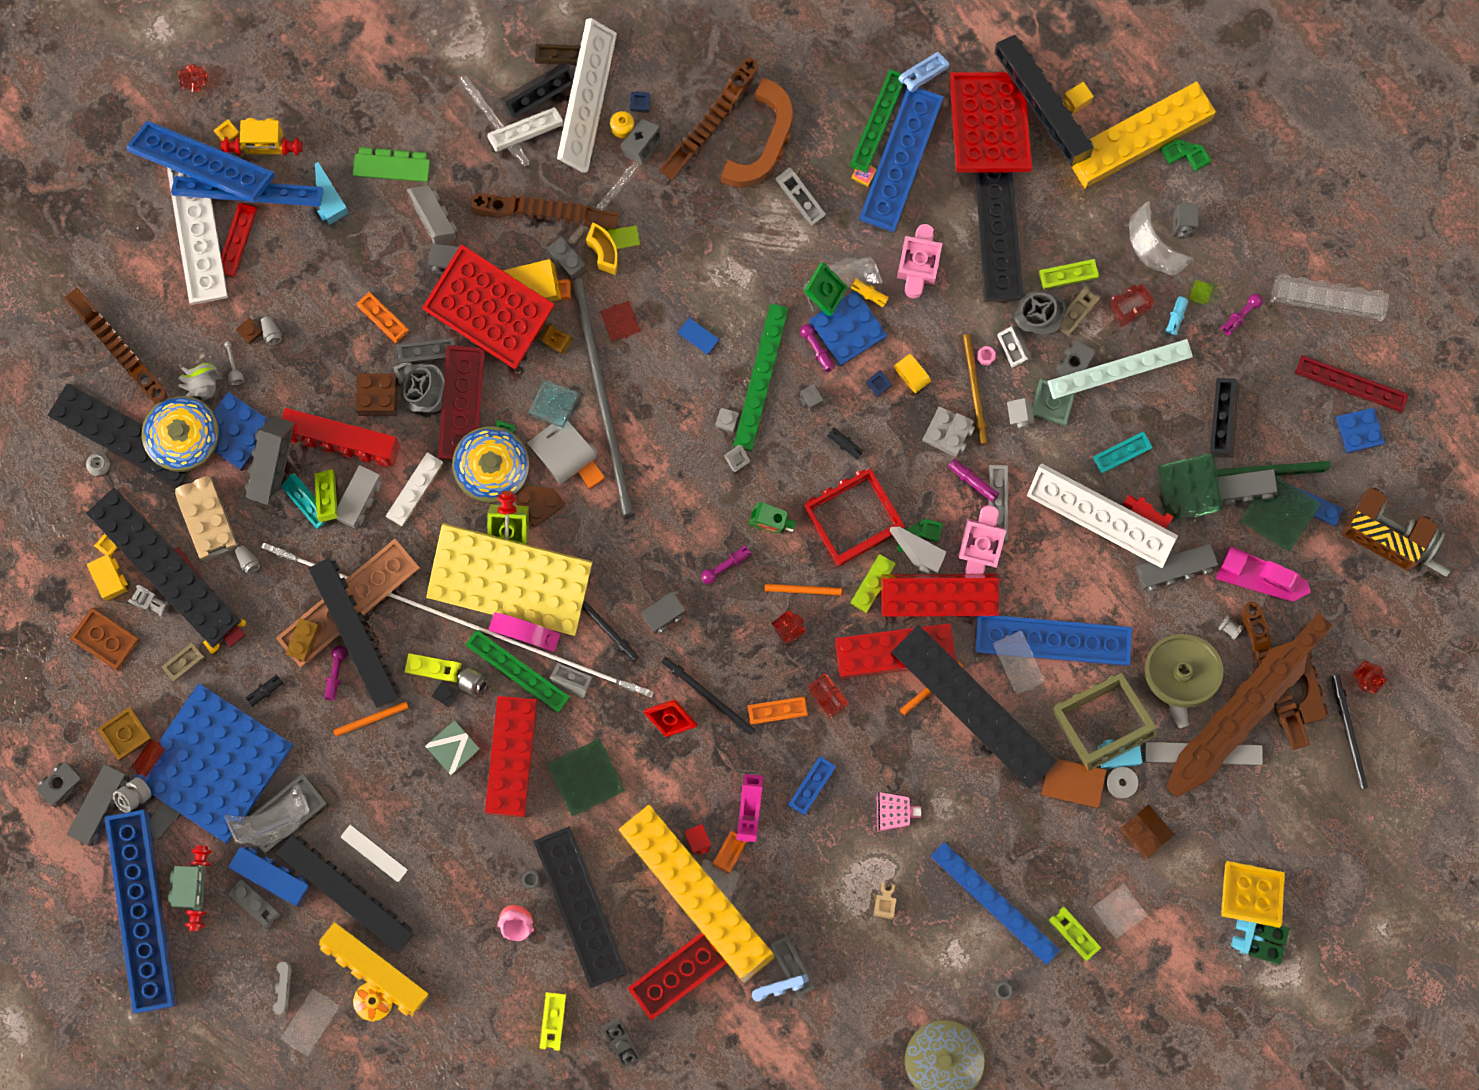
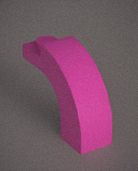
[488,612,560,652]
[736,774,763,842]

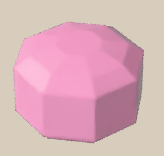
[977,346,996,365]

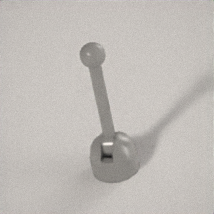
[224,341,244,386]

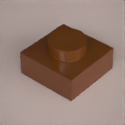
[236,317,263,345]

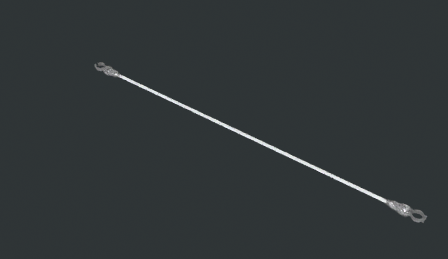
[261,543,653,698]

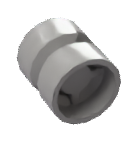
[113,777,151,813]

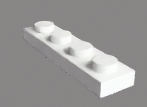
[488,107,563,152]
[386,453,444,527]

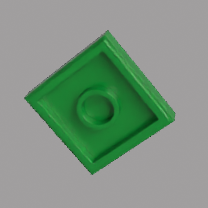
[804,262,848,316]

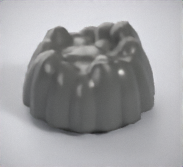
[522,870,540,889]
[995,981,1014,1000]

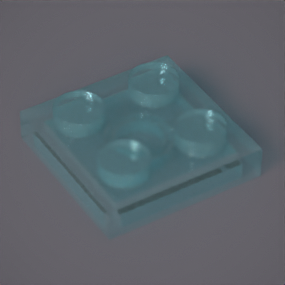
[528,380,579,428]

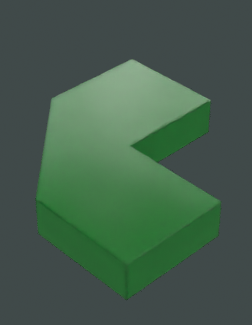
[1160,139,1212,172]
[897,519,944,553]

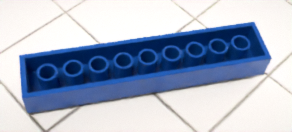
[105,810,177,1014]

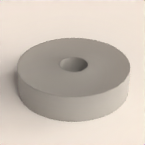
[1106,767,1138,799]

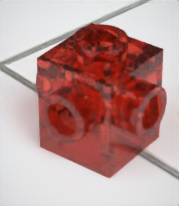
[177,64,208,92]
[771,610,806,645]
[1353,660,1387,694]

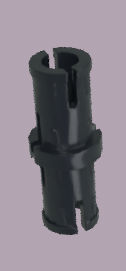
[827,427,864,460]
[245,674,284,707]

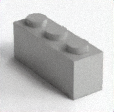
[335,465,383,529]

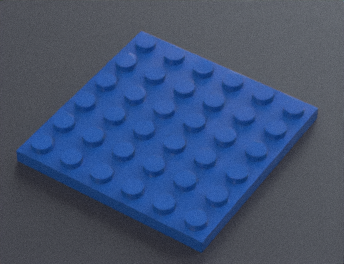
[133,683,294,844]

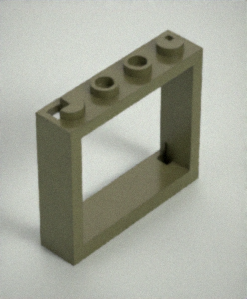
[1053,673,1157,771]

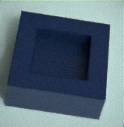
[630,91,650,113]
[866,370,892,397]

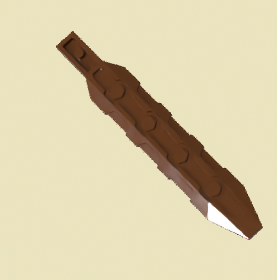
[1166,613,1333,797]

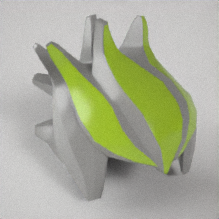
[178,363,223,402]

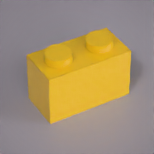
[87,554,128,601]

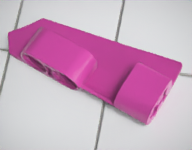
[1216,546,1311,602]

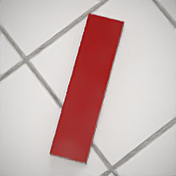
[221,203,258,278]

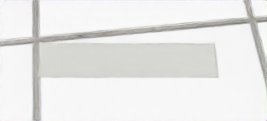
[341,825,408,882]

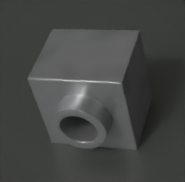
[799,384,823,412]

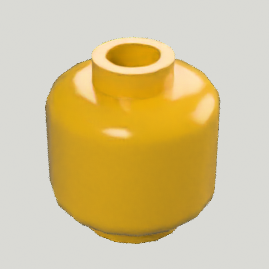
[610,111,635,139]

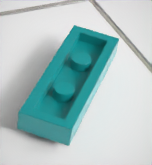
[1093,431,1153,475]
[281,473,326,529]

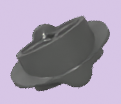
[1014,292,1067,335]
[401,364,445,412]

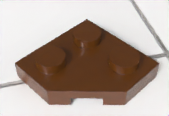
[515,485,566,528]

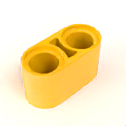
[894,354,931,393]

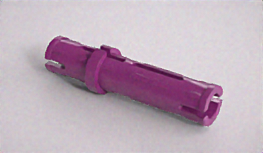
[948,458,1000,503]

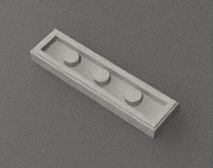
[989,465,1008,541]

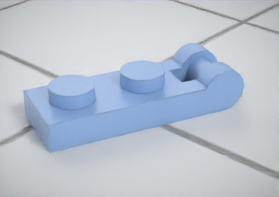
[899,52,950,93]
[752,973,809,1001]

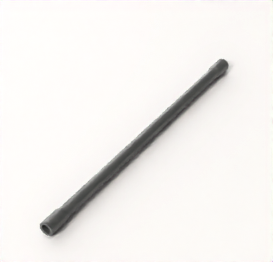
[572,279,634,516]

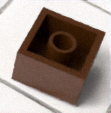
[356,373,398,416]

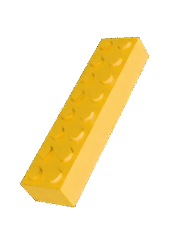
[1071,81,1216,188]

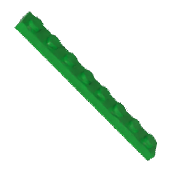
[734,303,789,452]

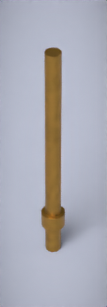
[963,334,988,445]

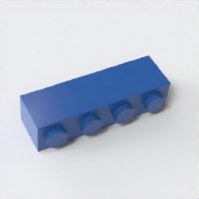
[229,846,311,907]

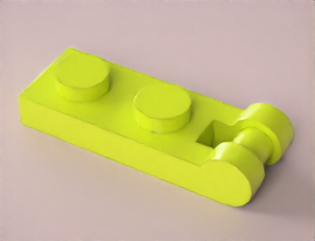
[405,653,462,683]
[540,993,566,1051]

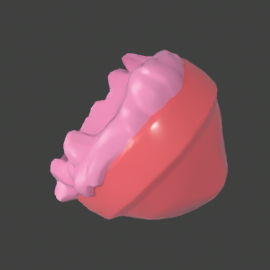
[497,905,534,941]

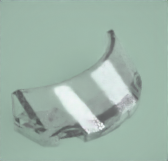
[1129,200,1194,276]
[802,256,883,312]
[225,784,309,846]

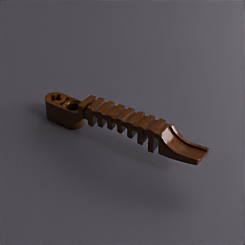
[659,58,759,181]
[471,193,619,230]
[64,287,168,404]
[1241,601,1310,751]

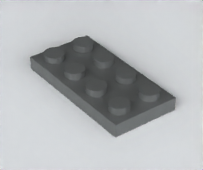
[242,774,328,854]

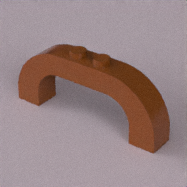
[721,77,793,187]

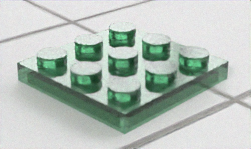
[1158,453,1223,522]
[1240,476,1322,553]
[547,738,625,817]

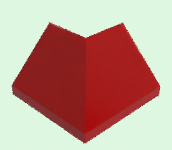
[643,699,697,737]

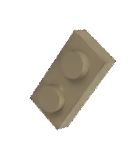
[162,642,205,683]

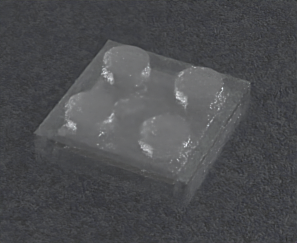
[1092,884,1148,939]

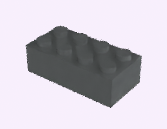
[245,416,294,505]

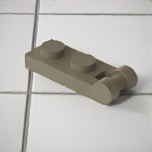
[1059,286,1101,337]

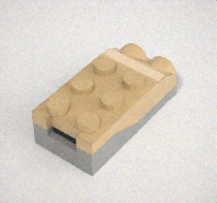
[175,476,239,563]

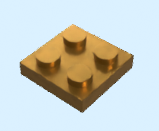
[97,706,152,761]

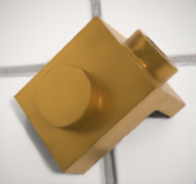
[540,324,574,355]

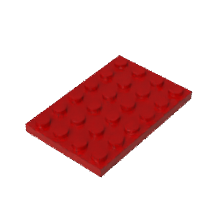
[949,72,1032,172]
[422,244,556,369]

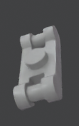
[273,962,292,1014]

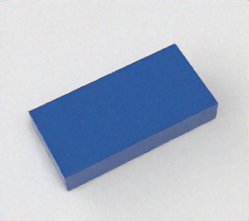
[678,318,719,355]

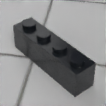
[500,62,574,119]
[1210,378,1240,458]

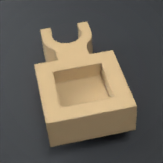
[873,882,896,919]

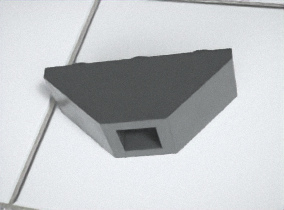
[602,1018,641,1068]

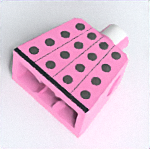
[877,793,921,832]

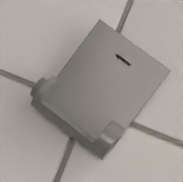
[527,416,598,485]

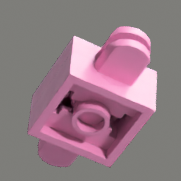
[897,224,942,298]
[958,505,1006,574]

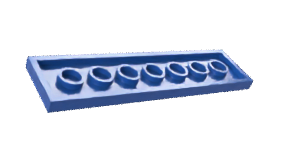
[859,88,944,232]
[126,121,275,203]
[975,616,1132,666]

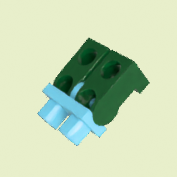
[1231,920,1290,966]

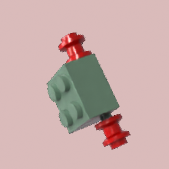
[168,845,212,932]

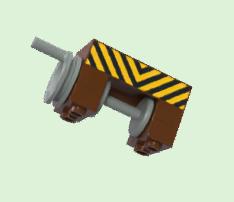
[1340,487,1450,577]

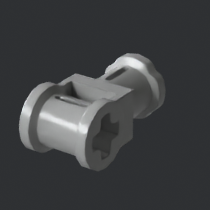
[128,585,170,617]

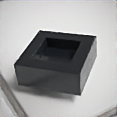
[432,680,459,707]

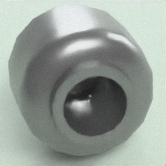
[458,667,488,695]

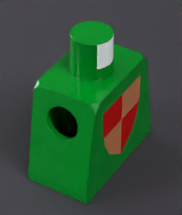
[748,502,796,534]

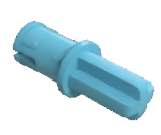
[1166,297,1188,335]

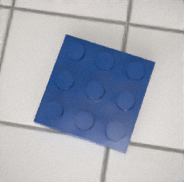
[809,291,887,367]
[213,392,269,471]

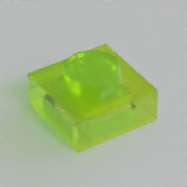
[1189,280,1213,305]

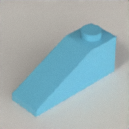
[315,162,349,225]

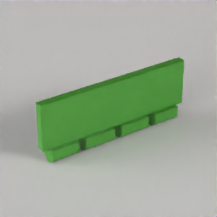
[353,147,430,182]

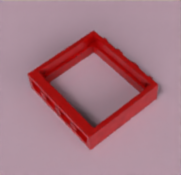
[804,468,905,567]

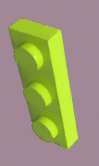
[1039,259,1099,290]
[314,469,338,522]
[850,554,896,614]

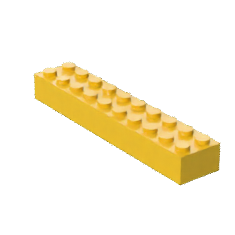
[618,805,775,983]

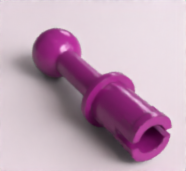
[1221,294,1263,336]
[800,324,835,373]
[701,545,752,584]
[324,646,347,701]

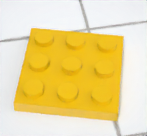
[1221,861,1285,928]

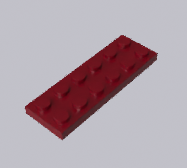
[438,345,485,460]

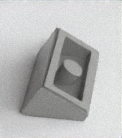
[997,326,1032,368]
[549,662,593,699]

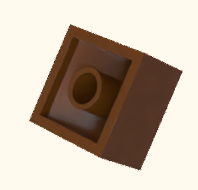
[1119,804,1174,859]

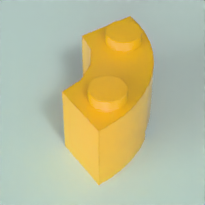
[586,223,618,275]

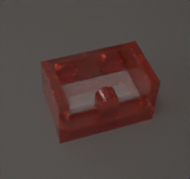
[1109,284,1155,327]
[807,672,849,719]

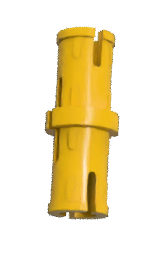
[850,278,888,307]

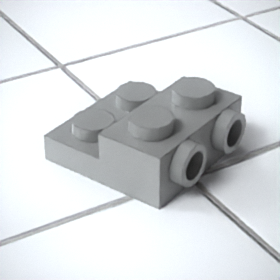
[922,407,975,457]

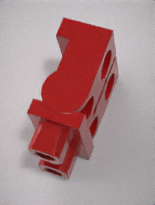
[1122,494,1173,529]

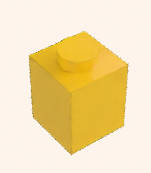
[1063,82,1094,114]

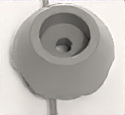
[86,452,110,476]

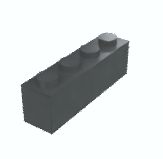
[1197,469,1278,508]
[1135,543,1218,592]
[67,764,129,846]

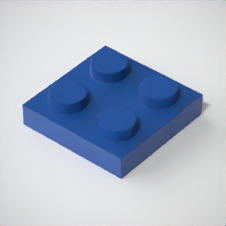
[1336,408,1384,454]

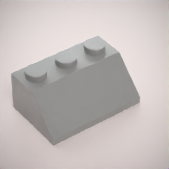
[407,186,457,245]

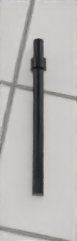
[582,600,639,662]
[661,656,756,735]
[1332,675,1368,790]

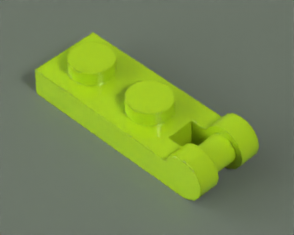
[1049,907,1101,961]

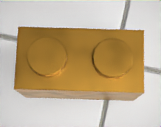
[285,618,321,662]

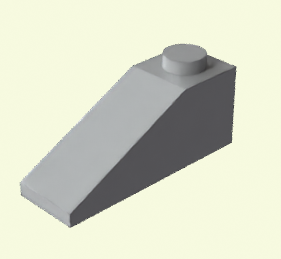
[775,167,826,226]
[890,527,946,574]

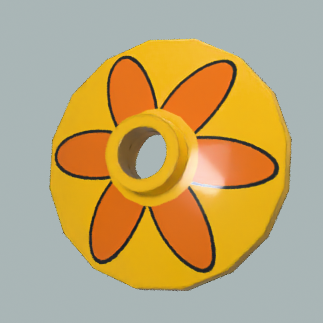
[353,982,393,1021]

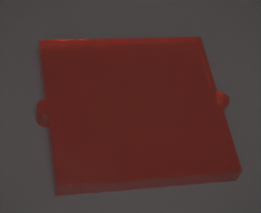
[600,301,641,342]
[131,739,166,778]

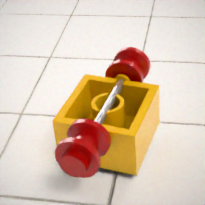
[221,118,303,156]

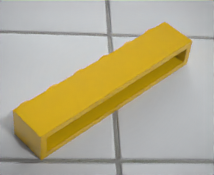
[319,922,428,1017]

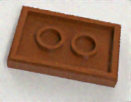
[69,607,140,671]
[1041,758,1106,808]

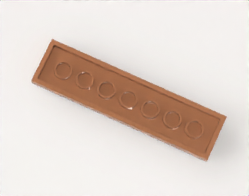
[276,539,420,668]

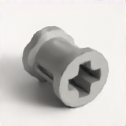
[1218,615,1244,640]

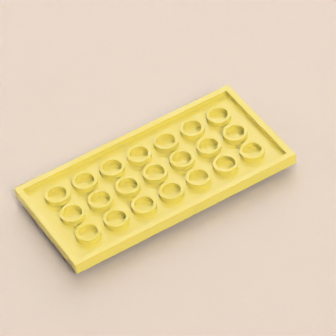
[426,523,593,636]

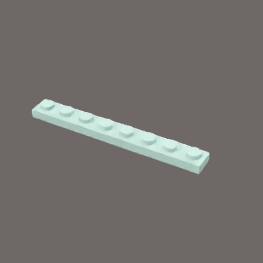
[1048,339,1193,399]

